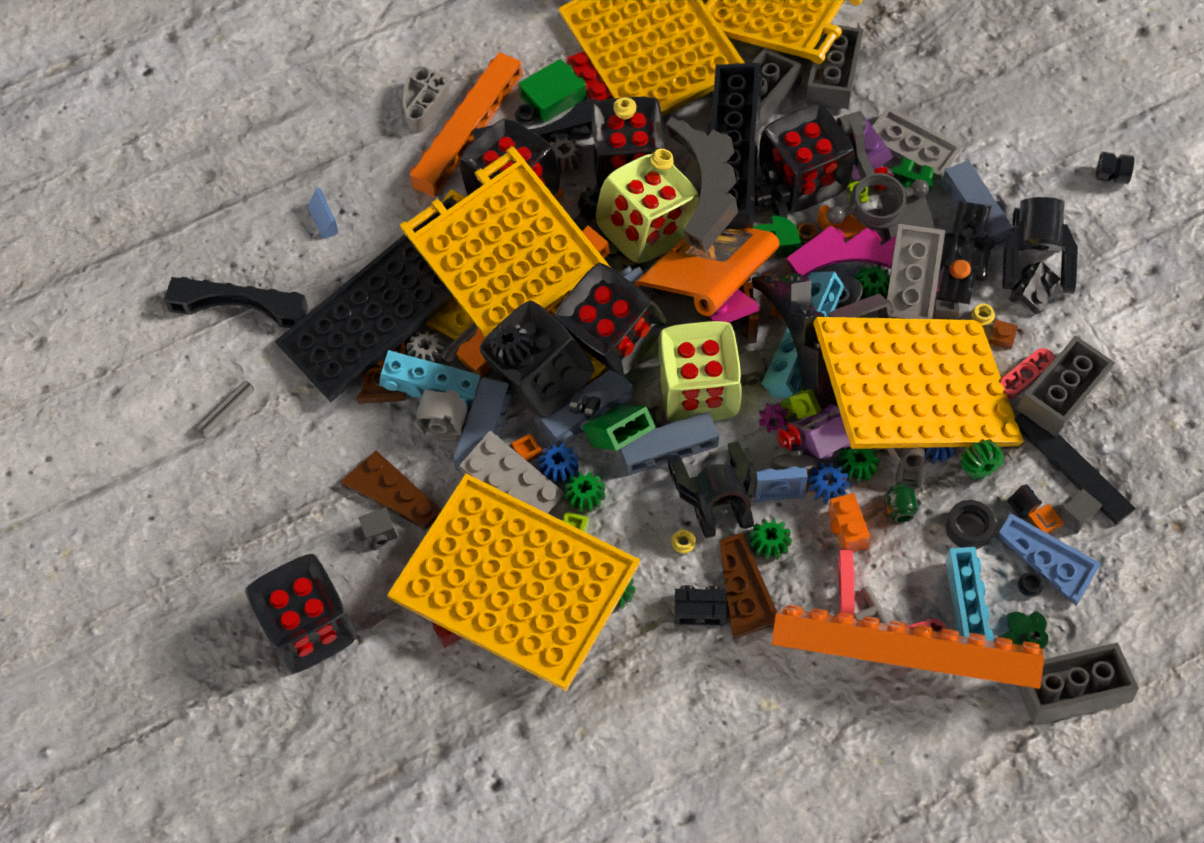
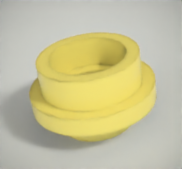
[614,97,636,119]
[651,149,674,170]
[971,304,995,326]
[671,529,696,554]

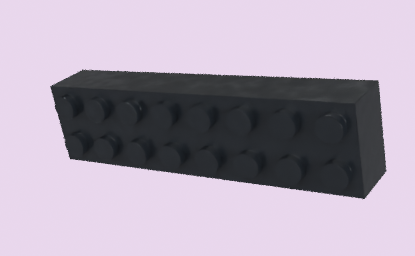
[710,63,762,229]

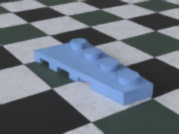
[997,513,1101,606]

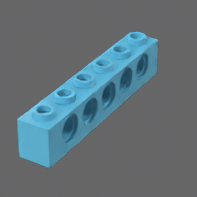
[762,271,844,398]

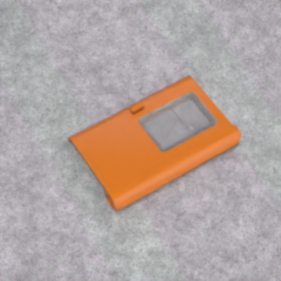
[634,229,779,316]

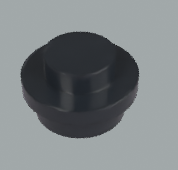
[515,104,537,125]
[1018,572,1044,597]

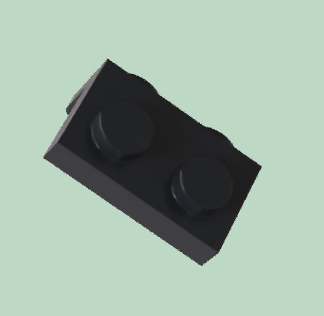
[1009,261,1060,314]

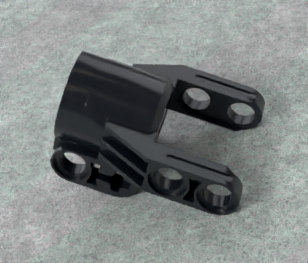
[1002,197,1078,294]
[667,441,754,539]

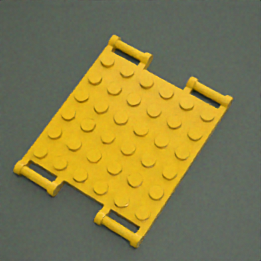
[702,0,863,64]
[399,146,610,338]

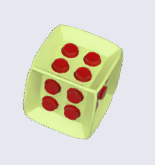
[596,154,699,263]
[658,321,742,422]

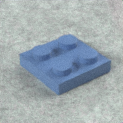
[754,466,808,502]

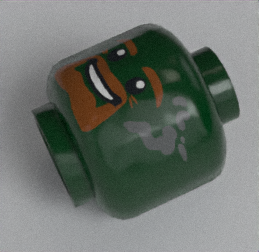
[884,484,918,523]

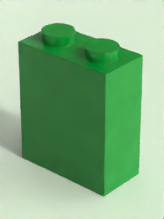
[518,58,587,123]
[582,404,656,451]

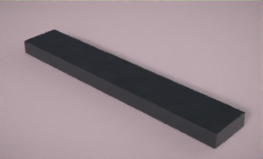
[1014,413,1136,526]

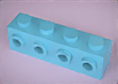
[379,350,480,410]
[945,547,994,641]

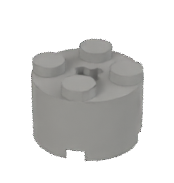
[414,390,468,441]

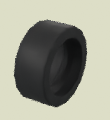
[945,500,996,549]

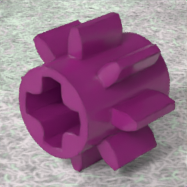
[758,402,788,433]

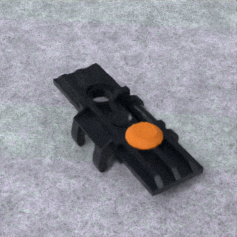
[937,201,995,305]

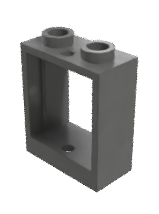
[828,294,894,318]

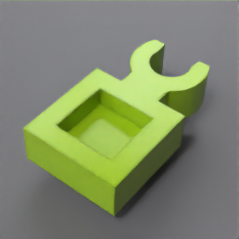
[779,389,822,419]

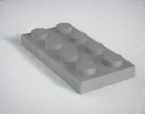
[872,107,964,181]
[886,224,945,319]
[458,431,565,514]

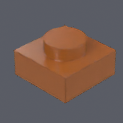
[988,319,1018,349]

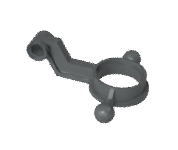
[827,111,929,230]

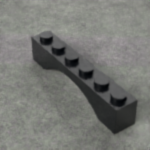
[472,98,598,144]
[164,277,308,328]

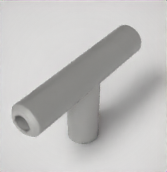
[854,586,890,624]

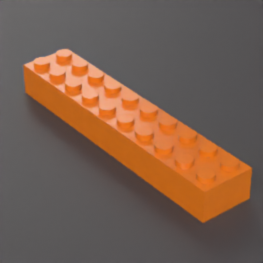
[772,604,1044,689]

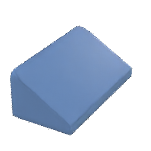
[308,188,338,239]

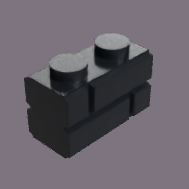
[674,585,726,626]

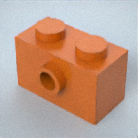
[828,493,870,552]

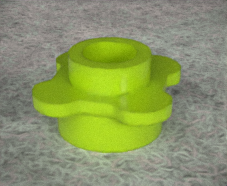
[847,181,870,203]

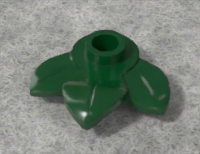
[999,611,1048,649]

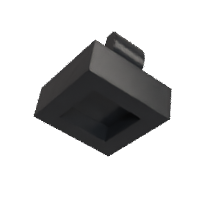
[1007,484,1042,519]

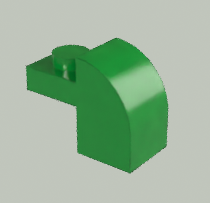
[753,216,801,259]

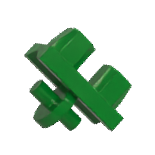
[892,157,934,192]

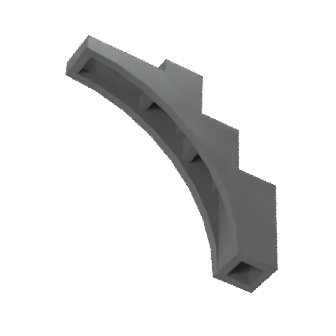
[666,117,738,253]

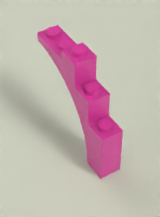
[786,225,939,293]

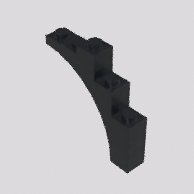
[752,272,837,406]

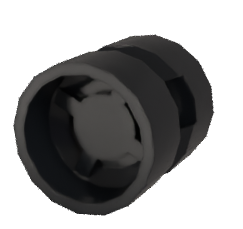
[1096,151,1134,184]

